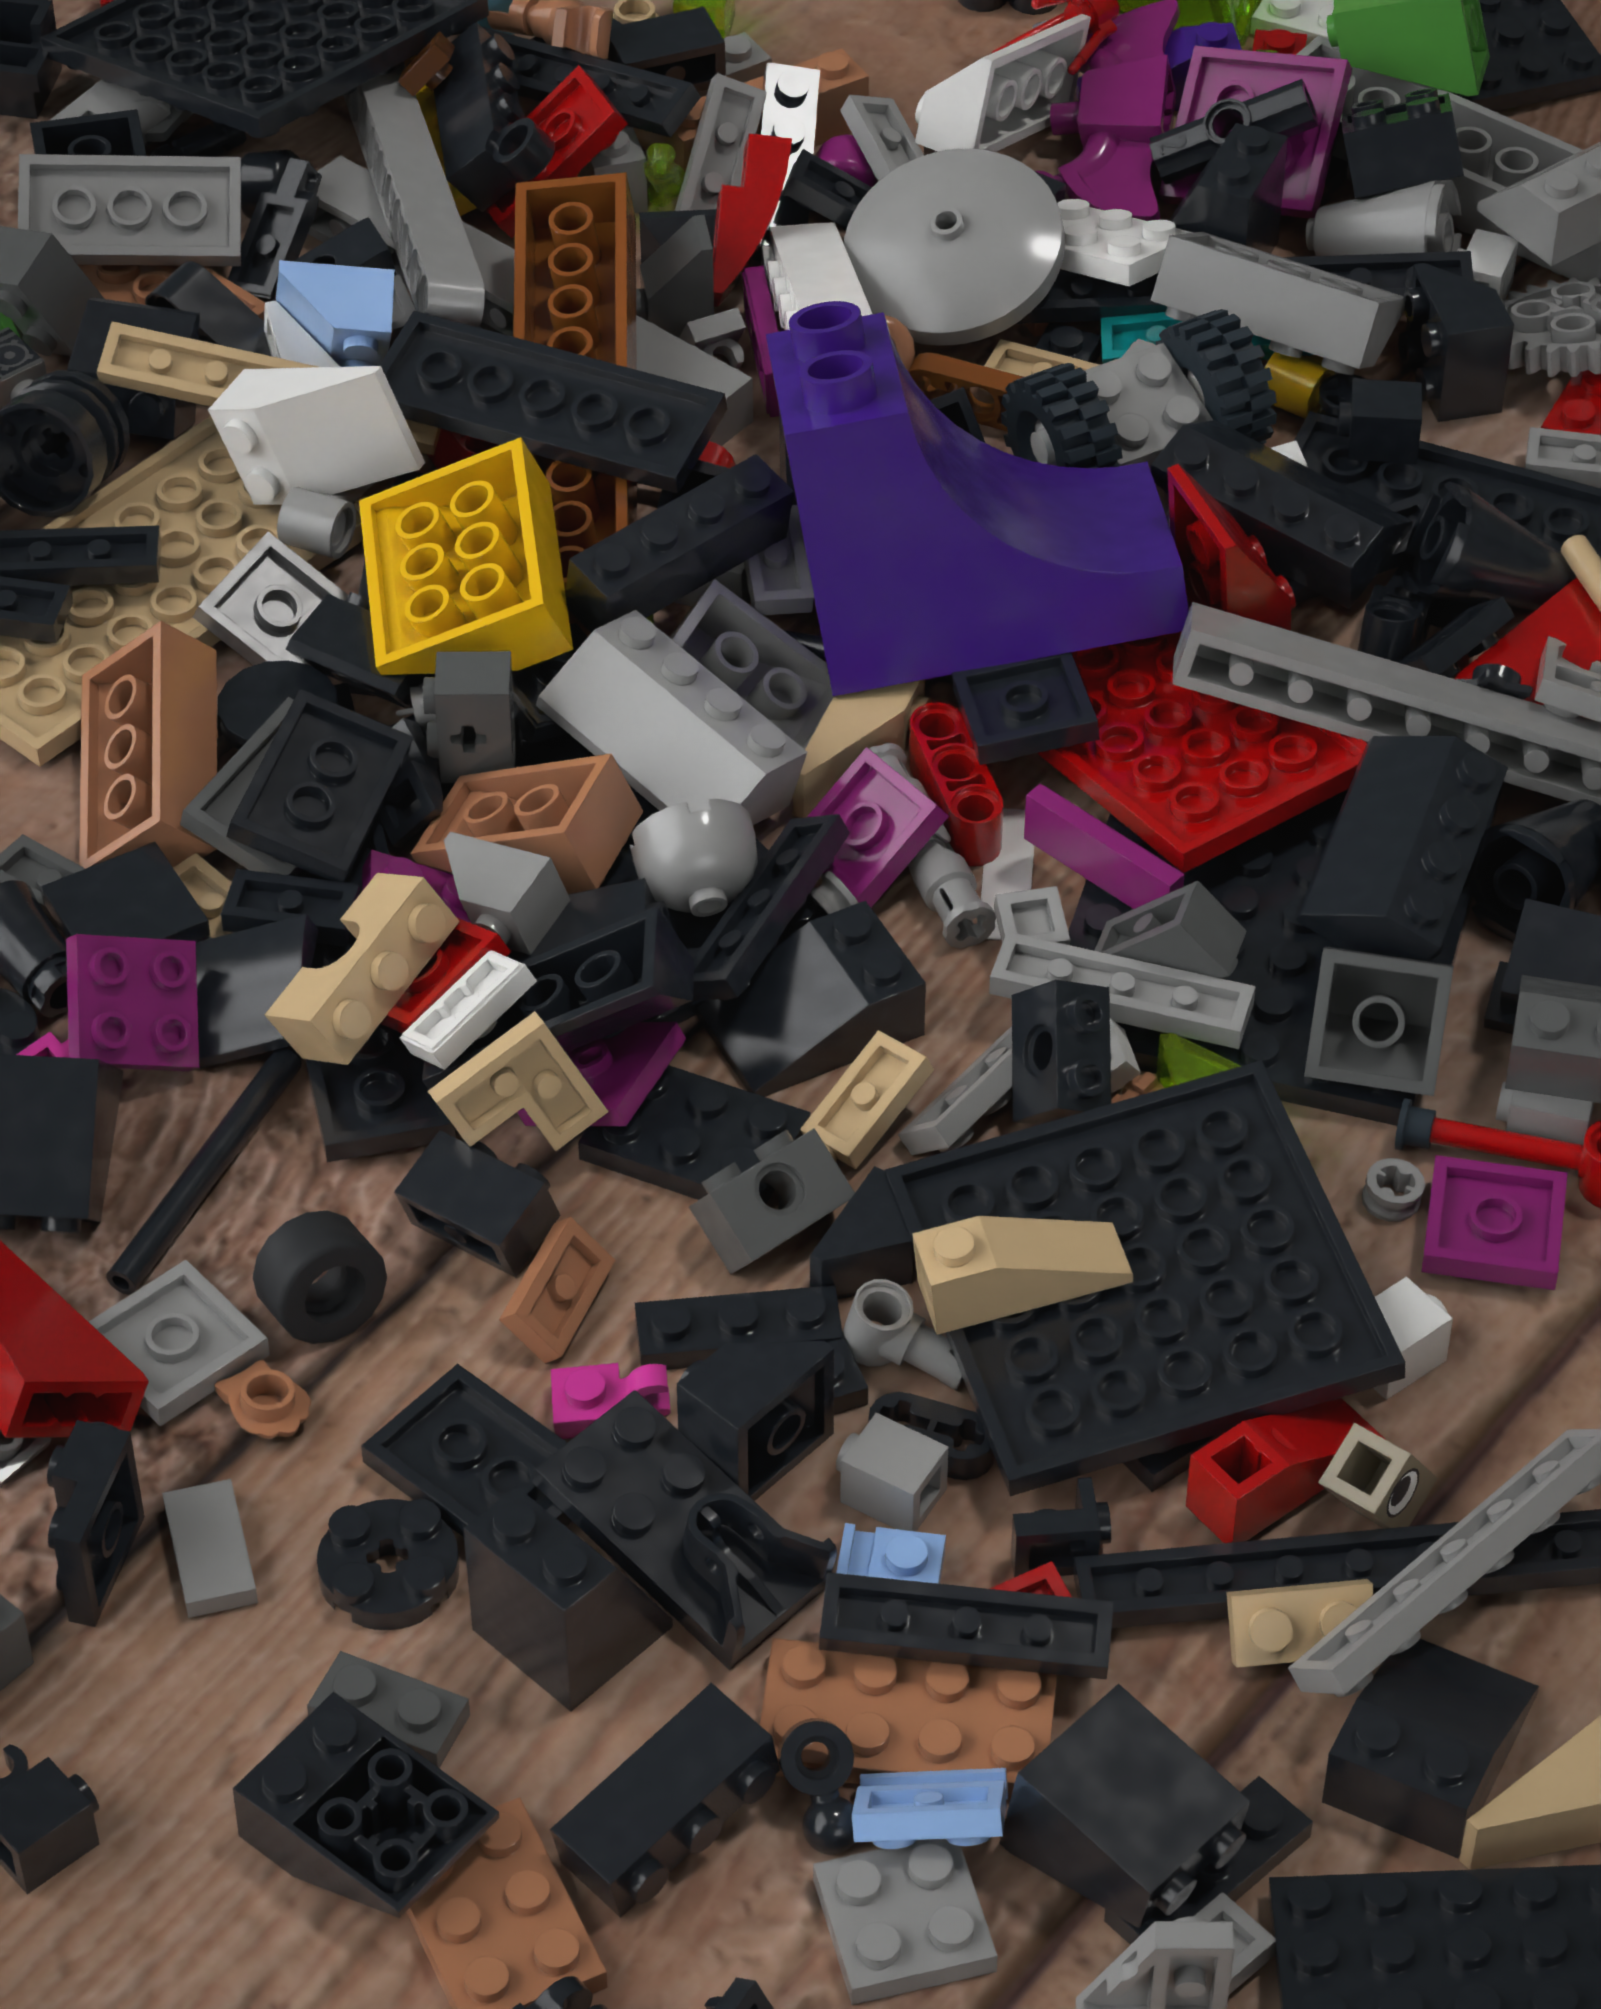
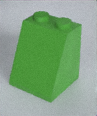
[1326,0,1490,96]

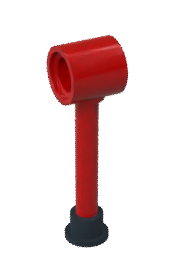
[1395,1098,1601,1208]

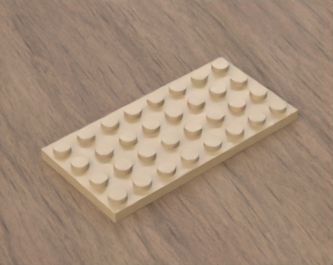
[0,416,366,767]

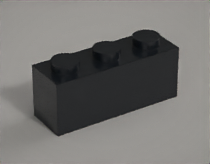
[550,1683,780,1918]

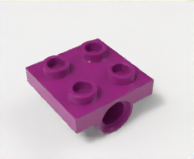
[66,934,199,1072]

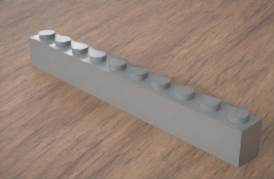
[308,155,753,446]

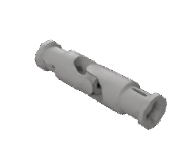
[869,743,996,949]

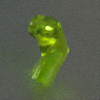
[643,143,685,207]

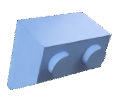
[276,260,395,367]

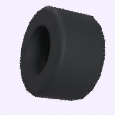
[252,1210,387,1344]

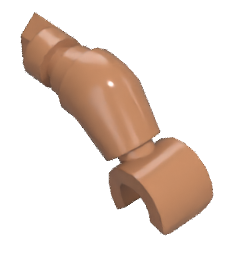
[487,0,613,59]

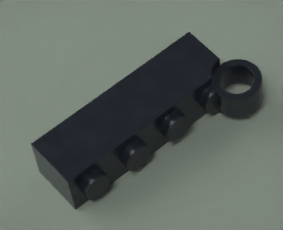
[433,22,555,212]

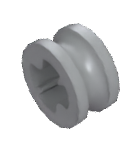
[808,871,858,915]
[1362,1158,1425,1221]

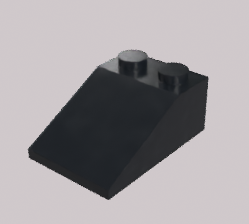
[697,900,926,1097]
[1322,1639,1539,1858]

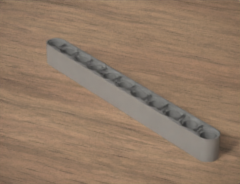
[344,62,485,327]

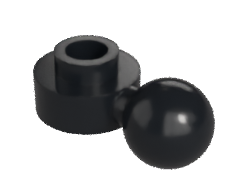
[778,1718,856,1855]

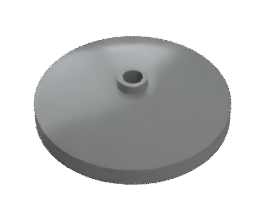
[844,149,1065,346]

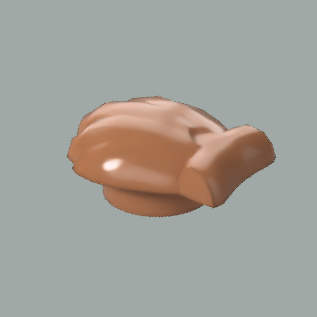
[214,1359,311,1439]

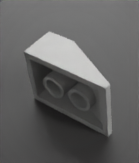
[669,579,834,750]

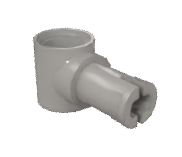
[842,1279,963,1391]

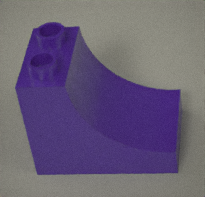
[766,301,1189,696]

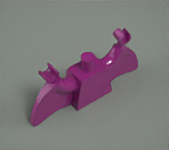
[1036,0,1180,221]

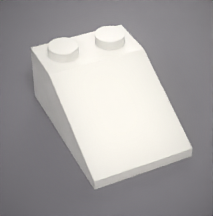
[208,366,425,505]

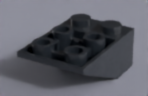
[233,1692,499,1918]

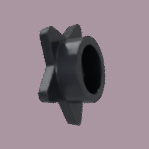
[1455,663,1533,700]

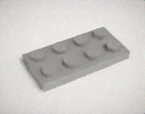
[18,154,241,266]

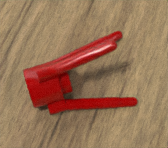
[991,0,1120,75]

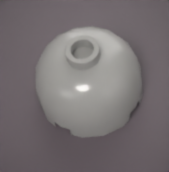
[630,799,758,917]

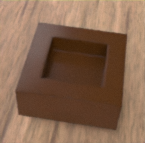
[398,31,455,97]

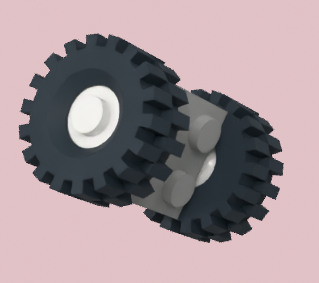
[1001,309,1277,468]

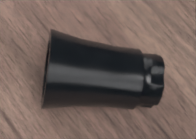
[0,880,68,1018]

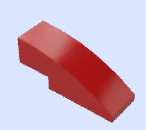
[713,133,793,307]

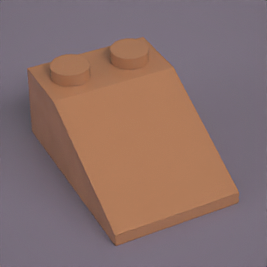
[411,753,643,894]

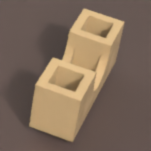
[265,873,460,1065]

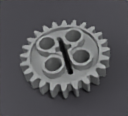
[1501,277,1601,377]

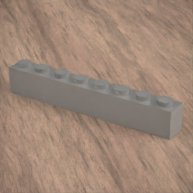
[1173,602,1601,805]

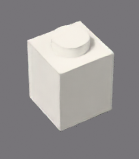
[1374,1276,1453,1400]

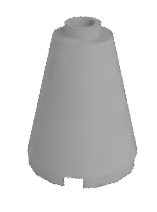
[1306,180,1461,256]

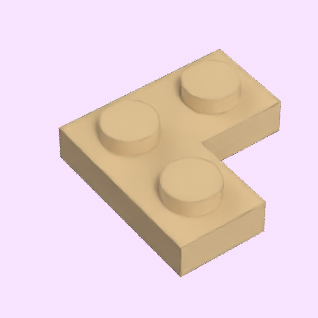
[428,1011,608,1151]

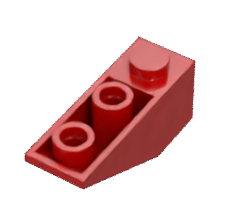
[1185,1398,1386,1543]

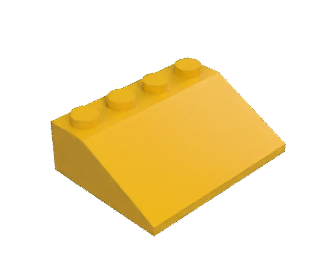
[359,437,573,675]

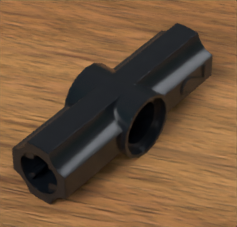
[1149,79,1318,185]

